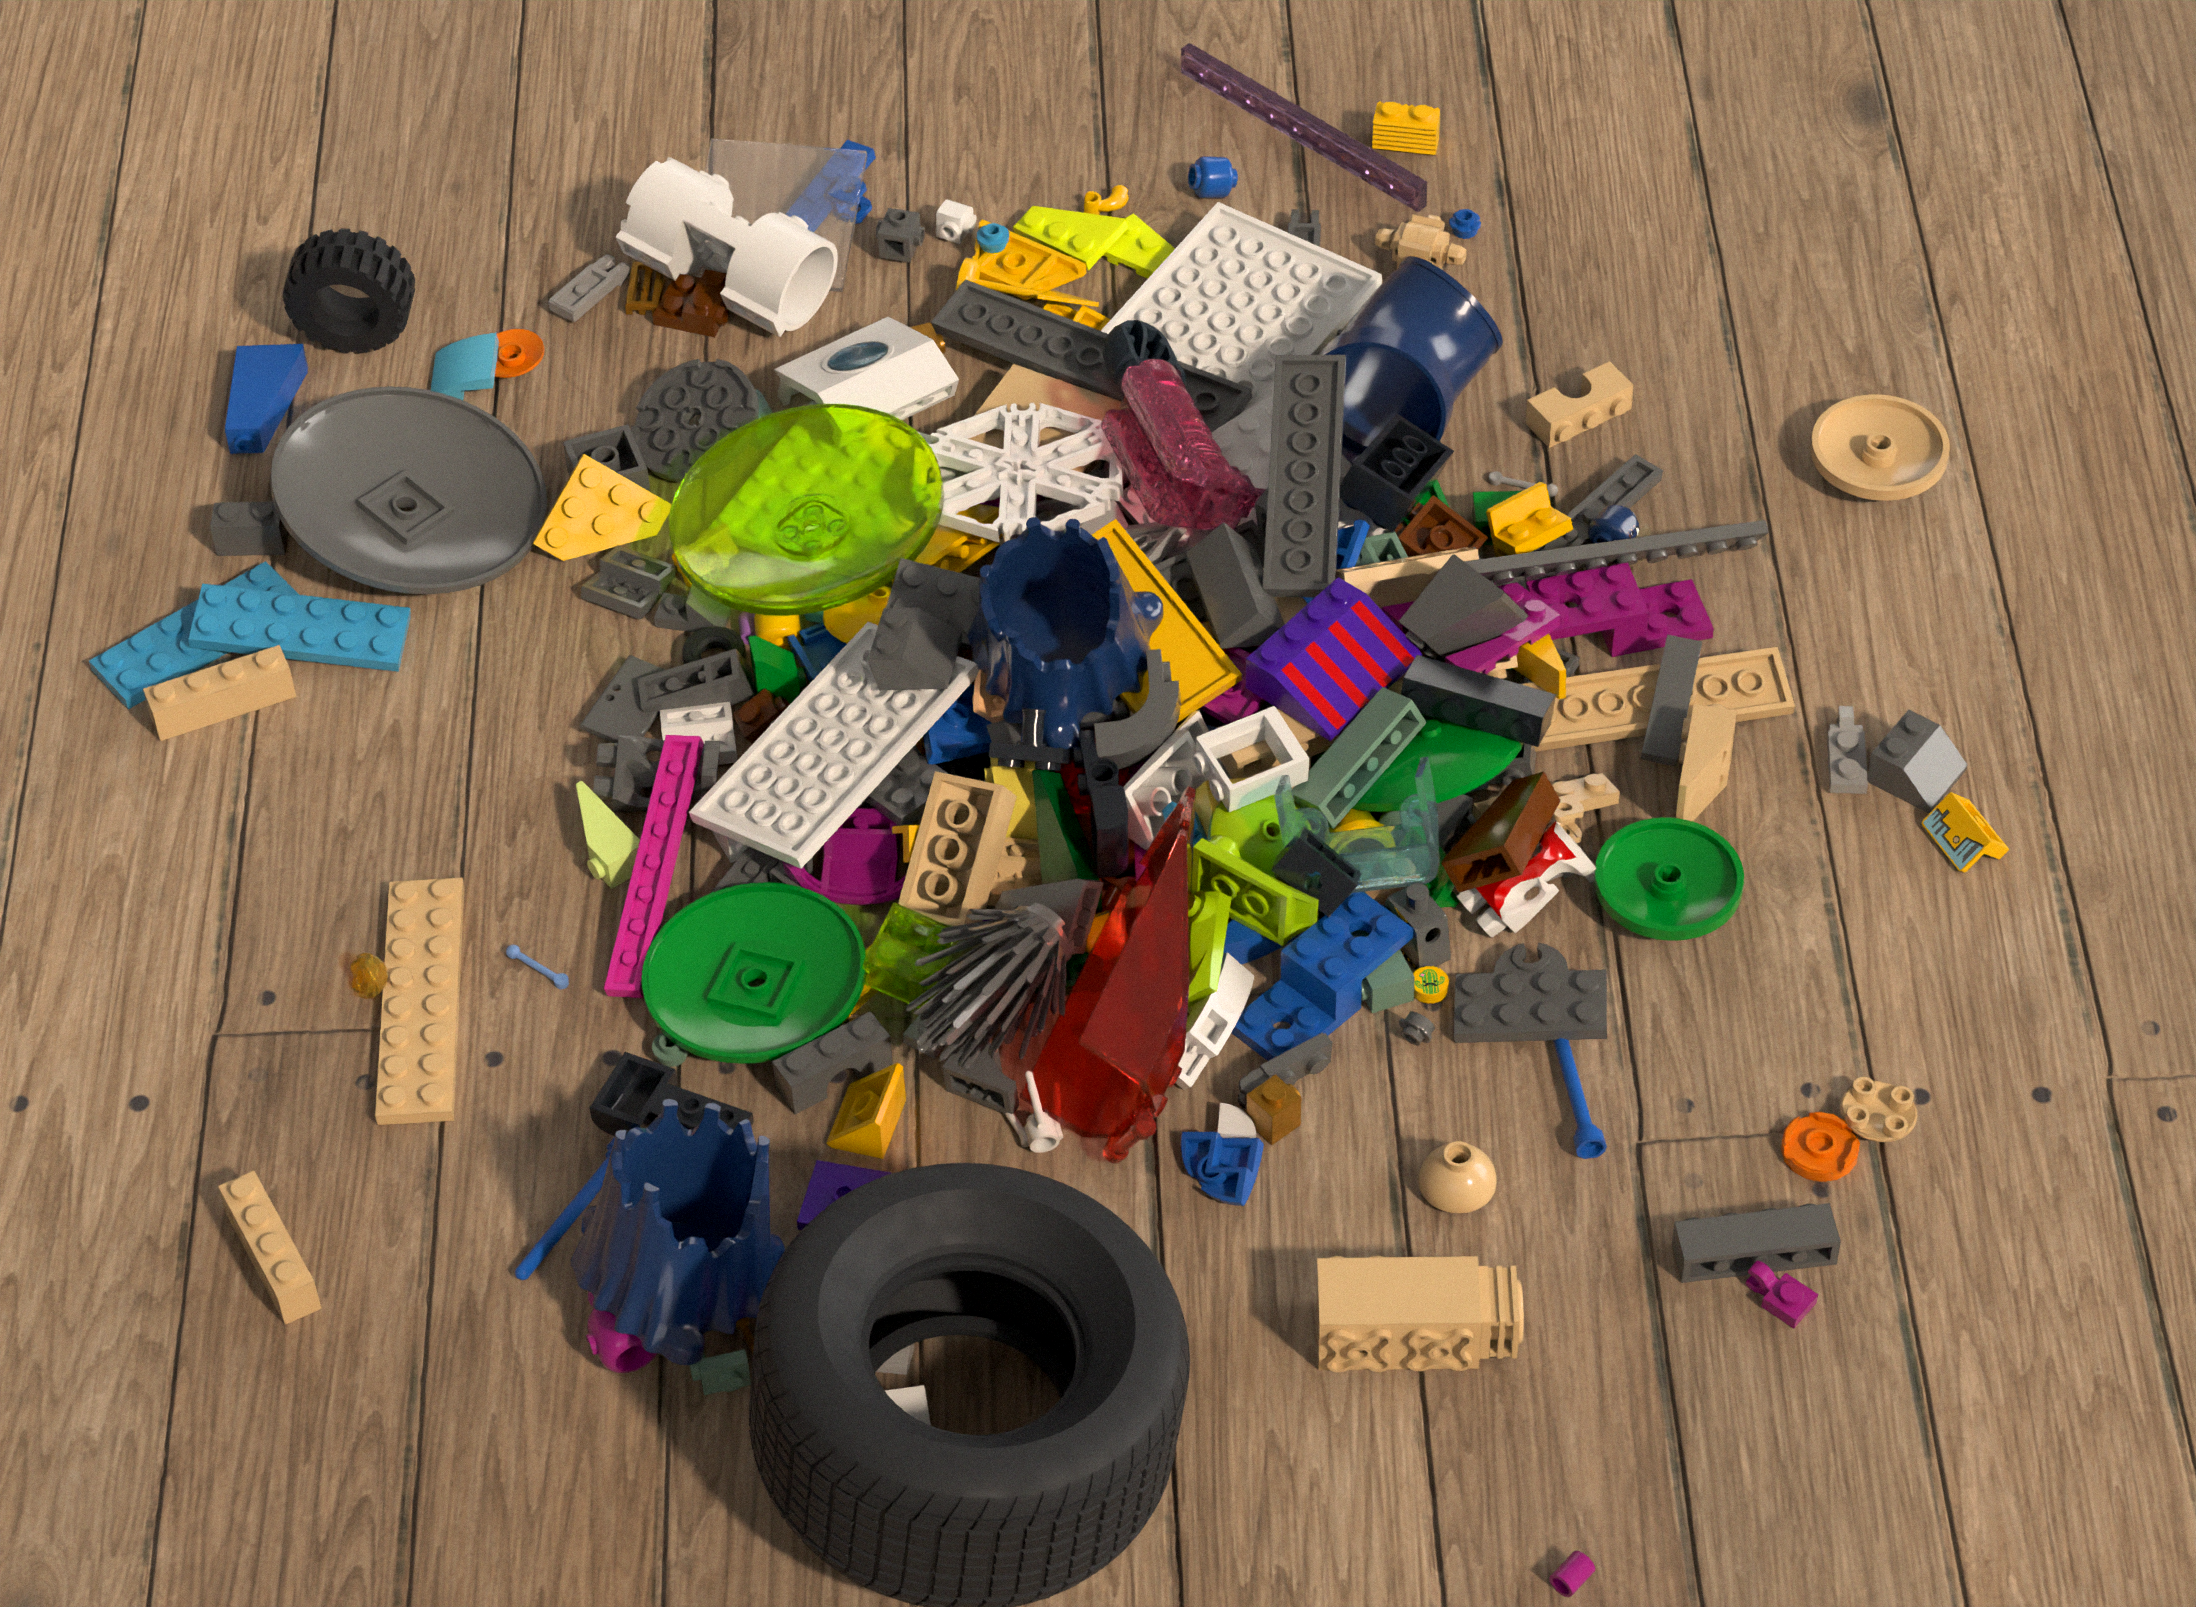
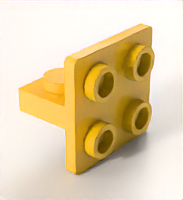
[1486,482,1573,557]

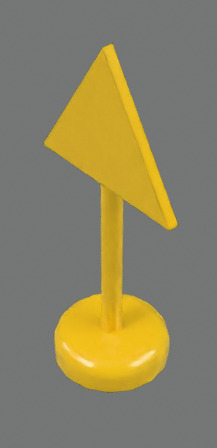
[956,258,1099,307]

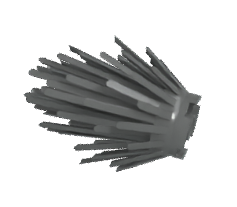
[906,902,1074,1070]

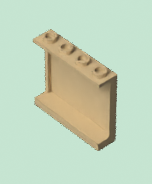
[968,364,1133,474]

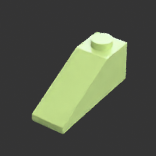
[576,781,640,889]

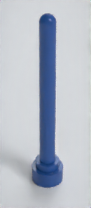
[1553,1038,1607,1159]
[515,1137,615,1280]

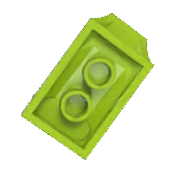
[1191,835,1319,947]
[1157,891,1232,1019]

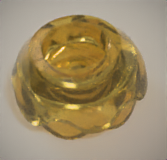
[350,953,387,999]

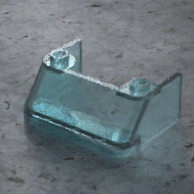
[1274,757,1440,893]

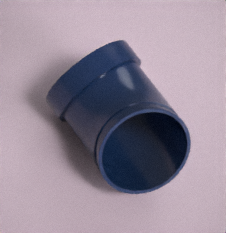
[1319,256,1503,464]

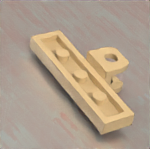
[1473,773,1620,843]

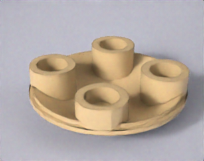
[1840,1077,1917,1142]

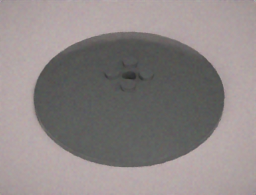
[270,386,547,594]

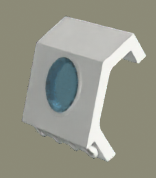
[774,317,959,450]

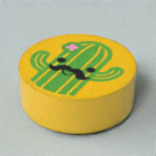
[1413,966,1449,1004]

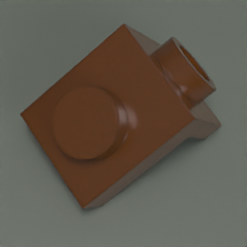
[733,688,790,744]

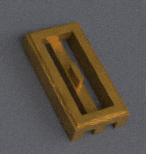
[625,262,665,315]

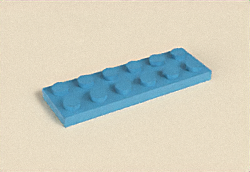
[89,561,299,710]
[188,583,411,672]

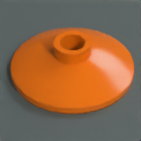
[495,329,545,378]

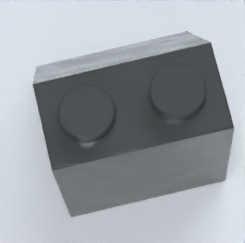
[1399,554,1528,660]

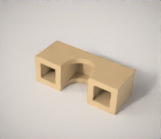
[1526,361,1634,448]

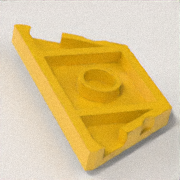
[972,219,1086,300]

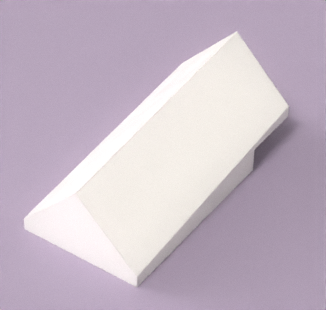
[1123,710,1222,853]

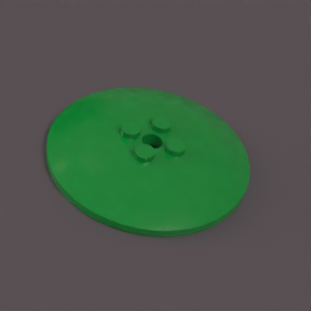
[1311,714,1524,812]
[642,882,867,1064]

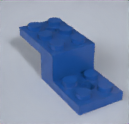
[1231,888,1414,1061]

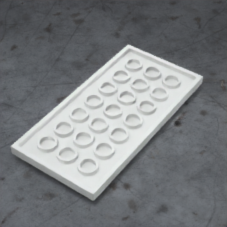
[689,622,979,868]

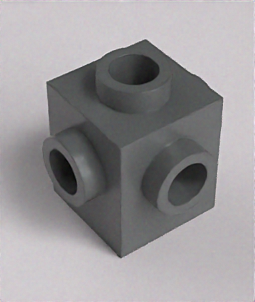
[876,208,925,263]

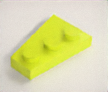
[1013,206,1129,270]
[1103,213,1175,279]

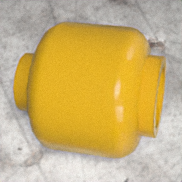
[754,600,801,651]

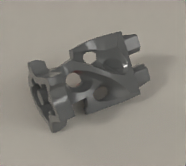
[593,735,720,813]

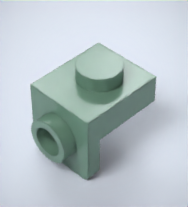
[689,1349,751,1395]

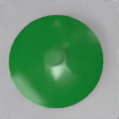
[1594,817,1744,941]

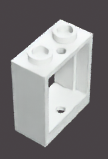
[1192,706,1309,812]

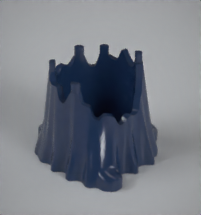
[968,517,1163,757]
[570,1099,785,1365]

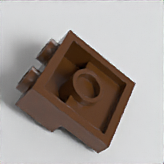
[652,269,730,338]
[1395,495,1488,557]

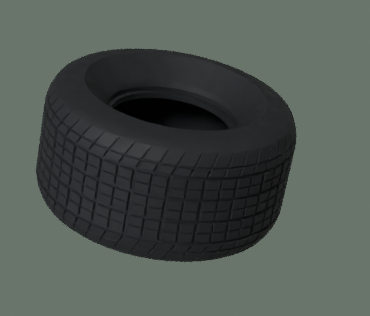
[749,1163,1190,1607]

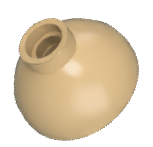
[1419,1141,1497,1213]

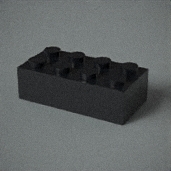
[1340,414,1454,533]

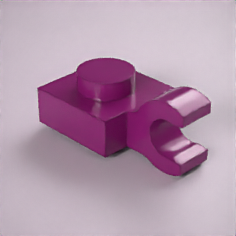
[1745,1260,1819,1329]

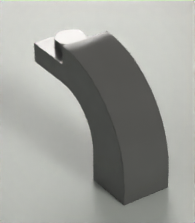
[1094,649,1181,769]

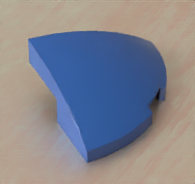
[1181,1132,1264,1206]

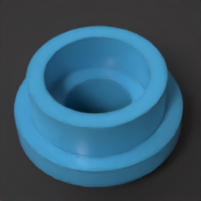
[977,223,1009,253]

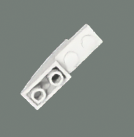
[1156,952,1254,1090]

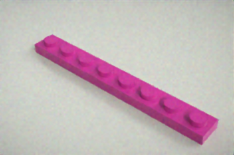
[604,735,704,998]

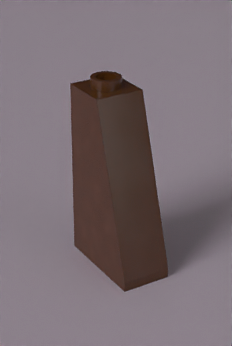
[1441,771,1561,893]

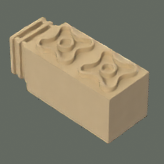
[1316,1256,1524,1372]

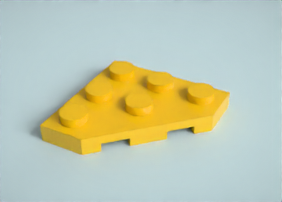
[532,454,674,561]

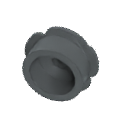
[1399,1011,1435,1046]

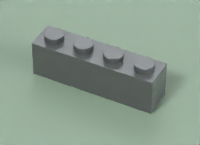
[1672,1203,1841,1283]

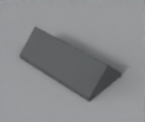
[1185,522,1285,649]

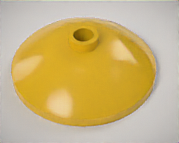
[823,585,892,644]

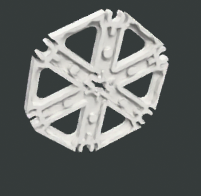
[914,403,1124,542]

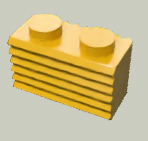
[1372,101,1440,155]

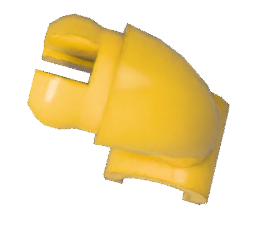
[1084,185,1129,215]

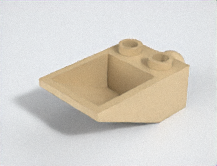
[1676,704,1737,821]

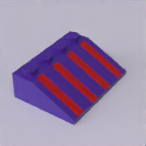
[1245,577,1422,741]

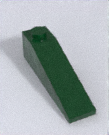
[1032,769,1102,912]

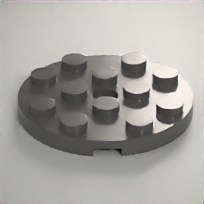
[631,359,759,482]

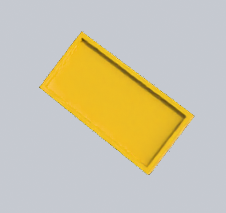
[1091,519,1242,723]

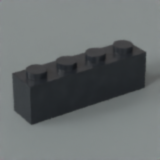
[1401,655,1556,747]

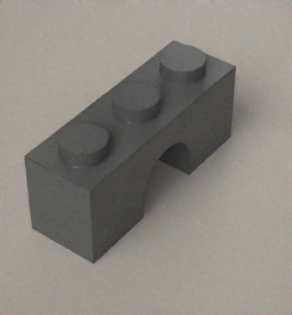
[772,1011,893,1114]

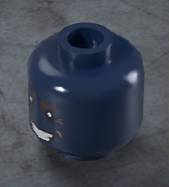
[1588,504,1640,544]

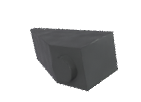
[638,649,755,712]

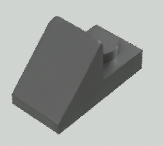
[654,580,732,632]

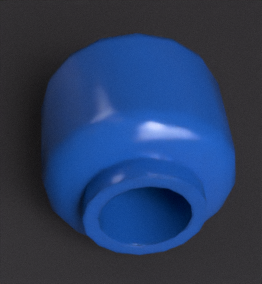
[1188,156,1238,199]

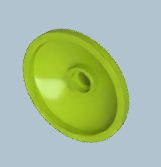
[1208,791,1313,879]

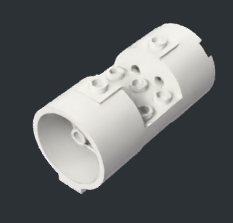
[615,157,838,337]

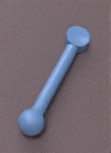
[506,944,569,989]

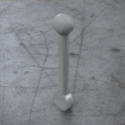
[1489,471,1558,497]

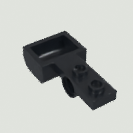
[1073,730,1129,878]
[589,1052,754,1136]

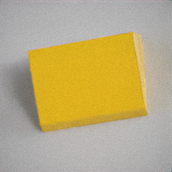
[826,1062,906,1159]

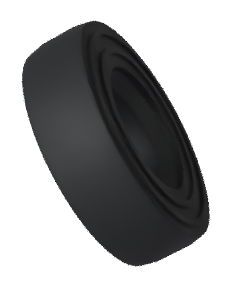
[682,626,746,664]

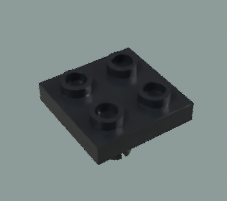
[989,708,1071,771]

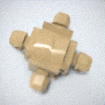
[1375,214,1467,269]

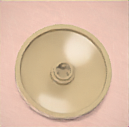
[1810,394,1950,501]

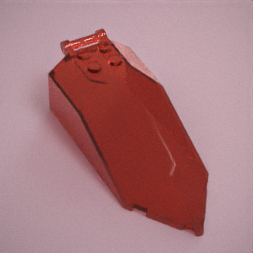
[1020,786,1196,1164]

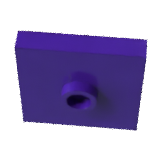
[797,1160,892,1230]

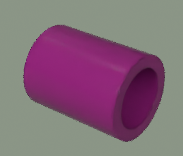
[1549,1550,1595,1598]

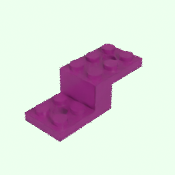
[1526,563,1714,657]

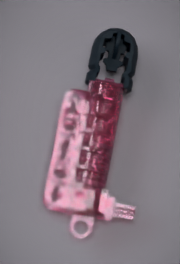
[1100,320,1266,530]

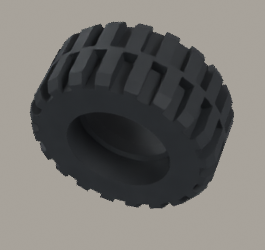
[283,228,415,354]

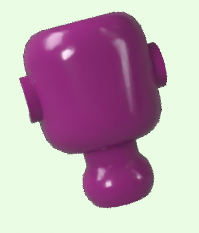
[585,1291,657,1373]

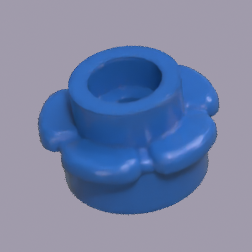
[1449,209,1481,239]

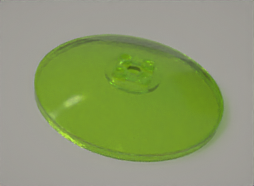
[669,404,944,616]

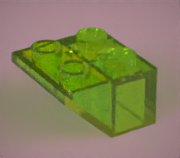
[862,902,959,1008]

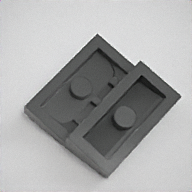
[581,545,677,620]

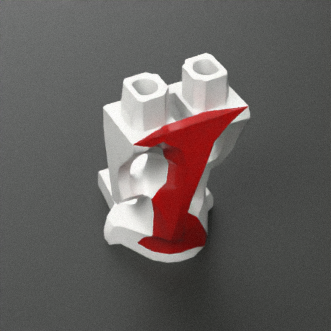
[1456,819,1597,938]

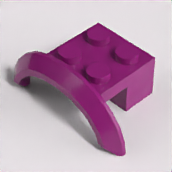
[782,809,906,905]

